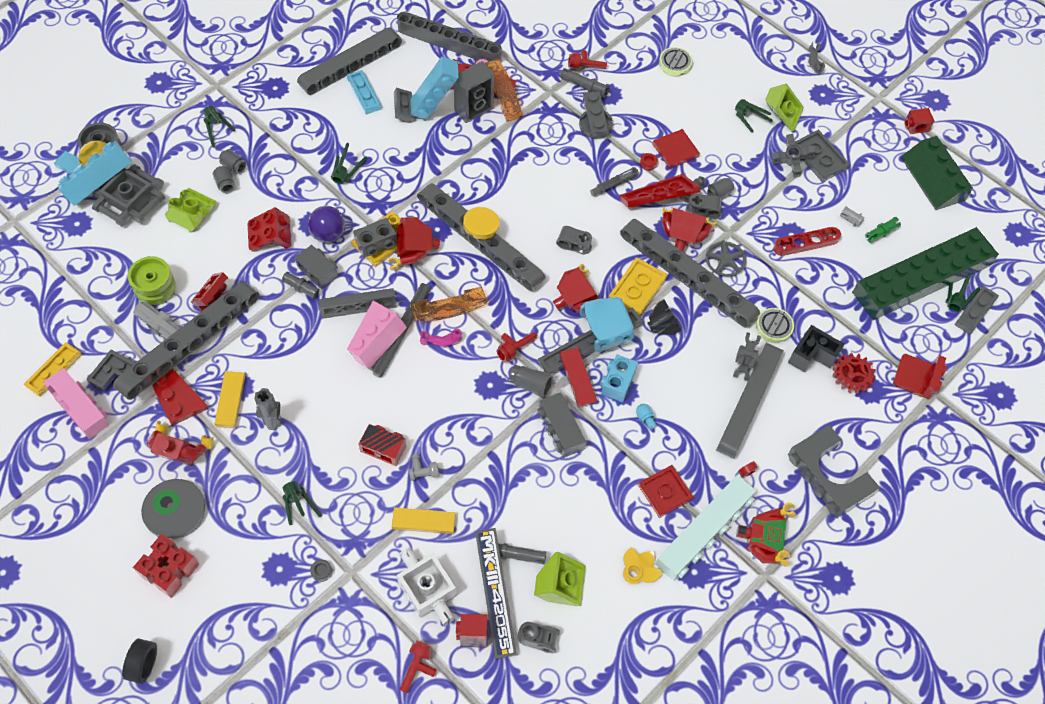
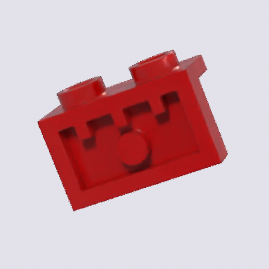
[191,272,228,312]

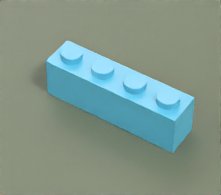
[411,56,459,120]
[58,141,132,206]

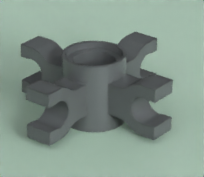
[772,134,816,177]
[733,332,761,380]

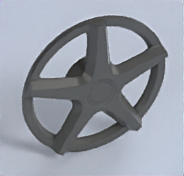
[706,240,746,277]

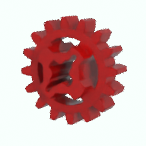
[832,353,876,394]

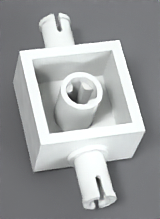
[397,547,456,625]

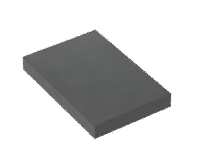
[795,129,851,183]

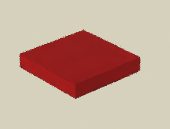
[652,129,700,169]
[638,465,694,518]

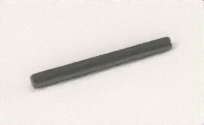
[372,283,430,377]

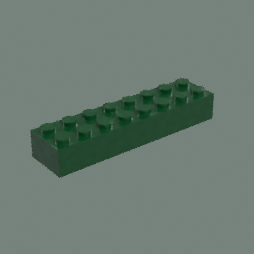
[852,227,999,321]

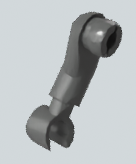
[808,42,825,73]

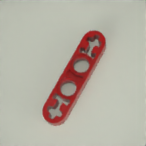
[773,227,841,256]

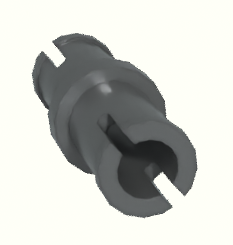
[281,271,320,299]

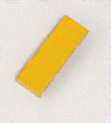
[24,342,82,397]
[214,371,246,428]
[391,507,456,534]

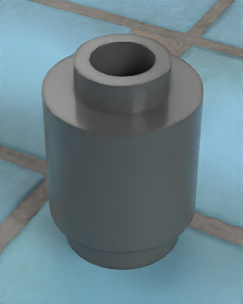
[219,149,246,174]
[212,166,235,193]
[707,178,734,198]

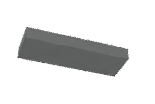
[954,285,999,335]

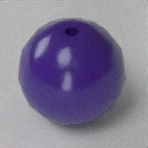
[308,205,345,243]

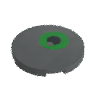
[141,479,205,539]

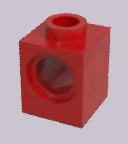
[904,108,935,134]

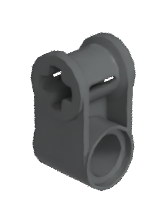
[686,194,721,219]
[556,226,592,255]
[517,621,561,654]

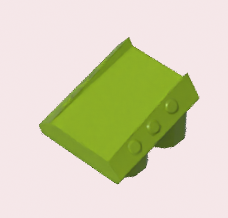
[165,188,217,232]

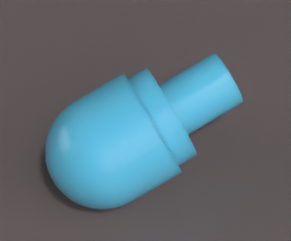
[636,403,656,429]

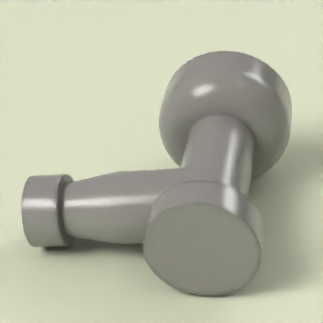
[409,454,439,481]

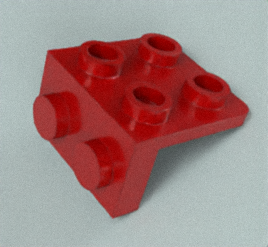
[247,207,292,251]
[893,354,947,399]

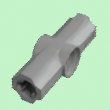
[133,301,180,339]

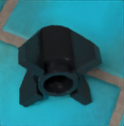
[647,299,681,334]

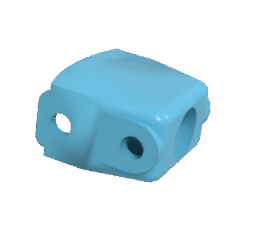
[580,297,635,352]

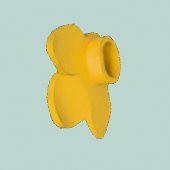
[623,547,662,584]

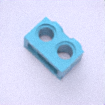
[600,354,638,403]

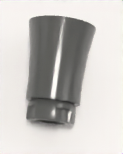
[508,364,553,399]

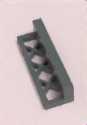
[319,288,397,319]

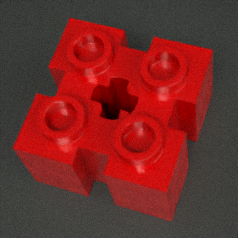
[132,533,199,598]

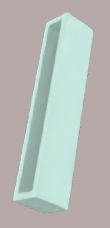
[655,475,756,581]

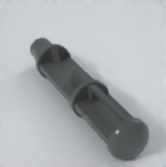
[590,167,639,196]

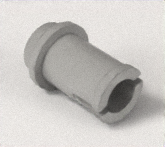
[840,206,865,226]

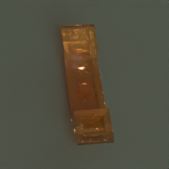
[485,59,523,122]
[410,286,488,321]

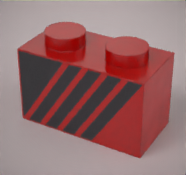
[358,424,406,466]
[456,614,487,648]

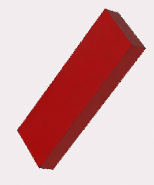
[559,347,597,408]

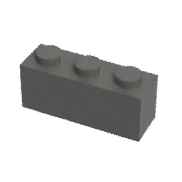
[537,392,586,458]

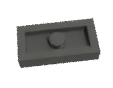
[394,87,413,123]

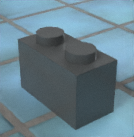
[295,244,338,290]

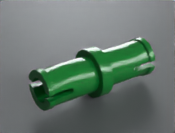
[865,217,901,243]

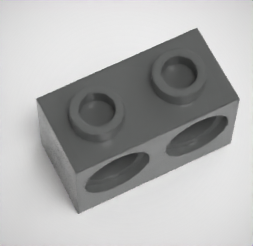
[353,218,397,257]

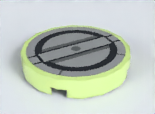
[659,47,692,76]
[756,308,794,343]

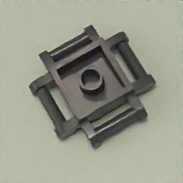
[92,164,165,227]

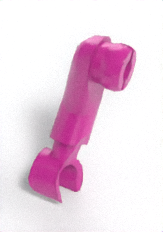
[420,329,462,347]

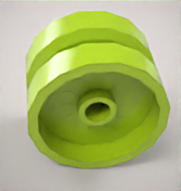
[127,256,176,305]

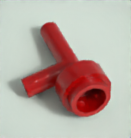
[568,50,607,70]
[496,332,537,362]
[399,640,437,693]

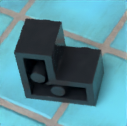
[788,325,845,372]

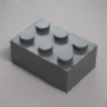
[454,61,494,123]

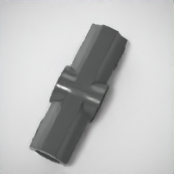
[254,388,282,430]

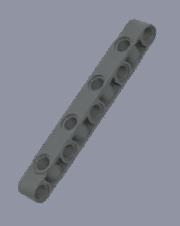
[417,183,546,291]
[620,219,760,327]
[113,281,259,400]

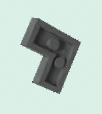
[86,349,136,391]

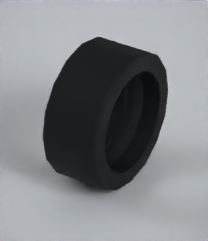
[122,638,157,684]

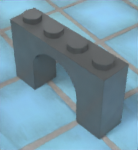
[788,424,880,519]

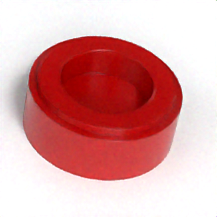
[640,153,658,171]
[738,461,759,478]

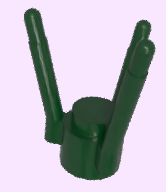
[735,99,773,133]
[203,106,236,148]
[331,142,367,184]
[945,274,980,312]
[282,481,322,525]

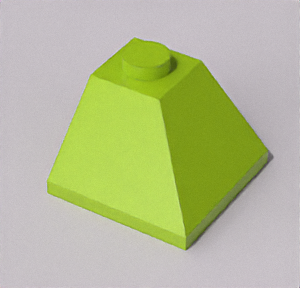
[765,83,804,132]
[534,552,586,606]

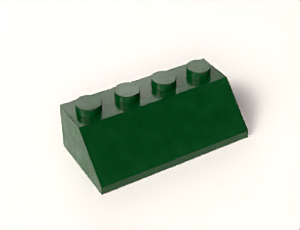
[901,136,973,210]

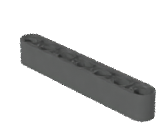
[397,12,502,66]
[297,27,402,95]
[716,342,784,459]

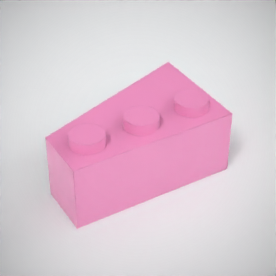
[347,301,407,369]
[43,368,109,440]

